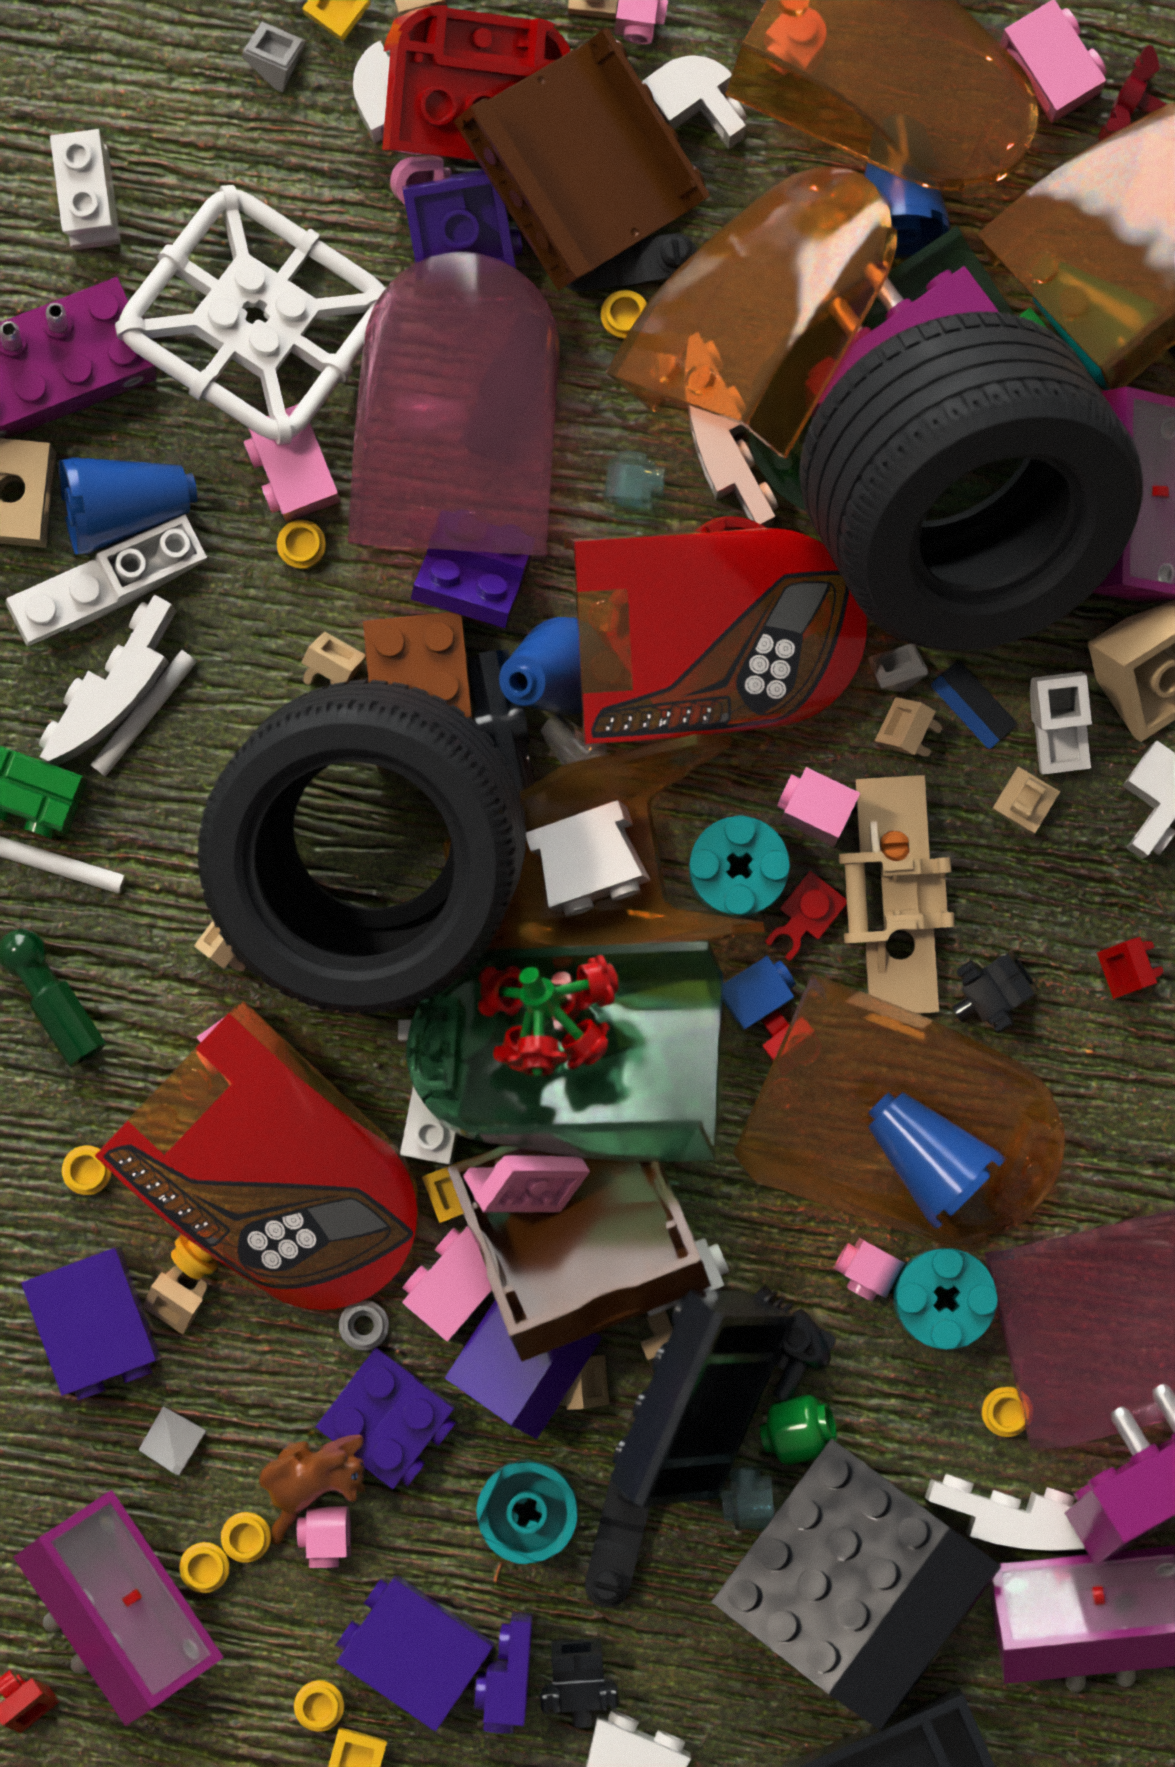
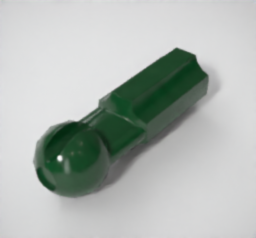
[0,929,106,1068]

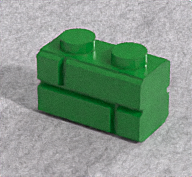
[0,746,88,839]

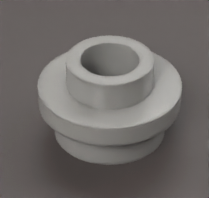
[339,1300,389,1350]

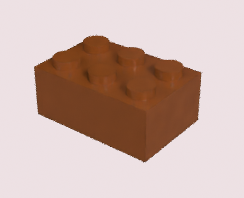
[363,612,473,774]

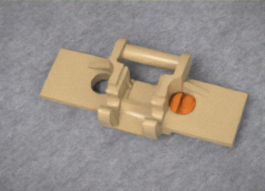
[839,775,955,1016]

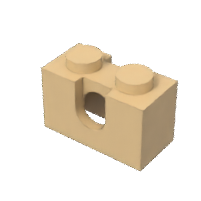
[0,438,57,548]

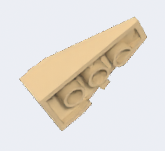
[1088,600,1175,742]

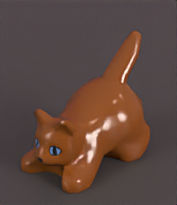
[259,1434,366,1545]

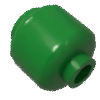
[760,1395,837,1466]

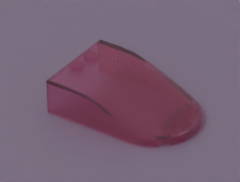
[348,252,560,556]
[984,1208,1175,1449]

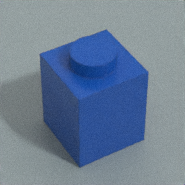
[716,955,797,1032]

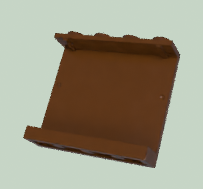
[453,27,711,291]

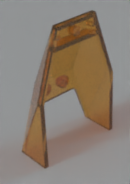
[442,734,765,960]

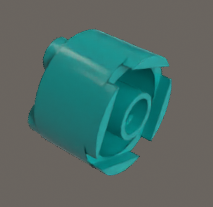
[689,815,790,919]
[893,1248,998,1350]
[476,1459,578,1564]

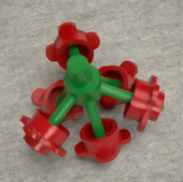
[478,955,618,1076]

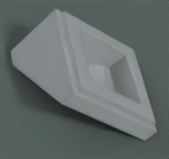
[242,22,306,92]
[139,1406,207,1476]

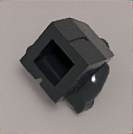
[952,949,1040,1034]
[540,1638,619,1728]

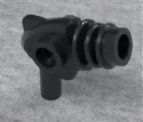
[754,1285,837,1401]

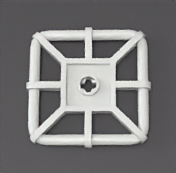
[115,185,393,445]

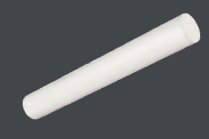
[90,650,197,777]
[0,836,125,894]

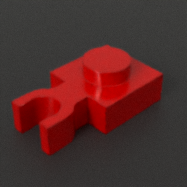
[764,871,847,963]

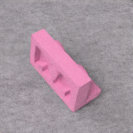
[463,1155,590,1212]

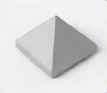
[868,644,928,693]

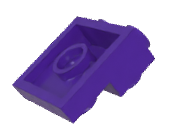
[402,169,523,286]
[411,509,536,628]
[315,1347,456,1489]
[474,1611,533,1733]

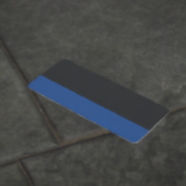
[931,660,1016,749]

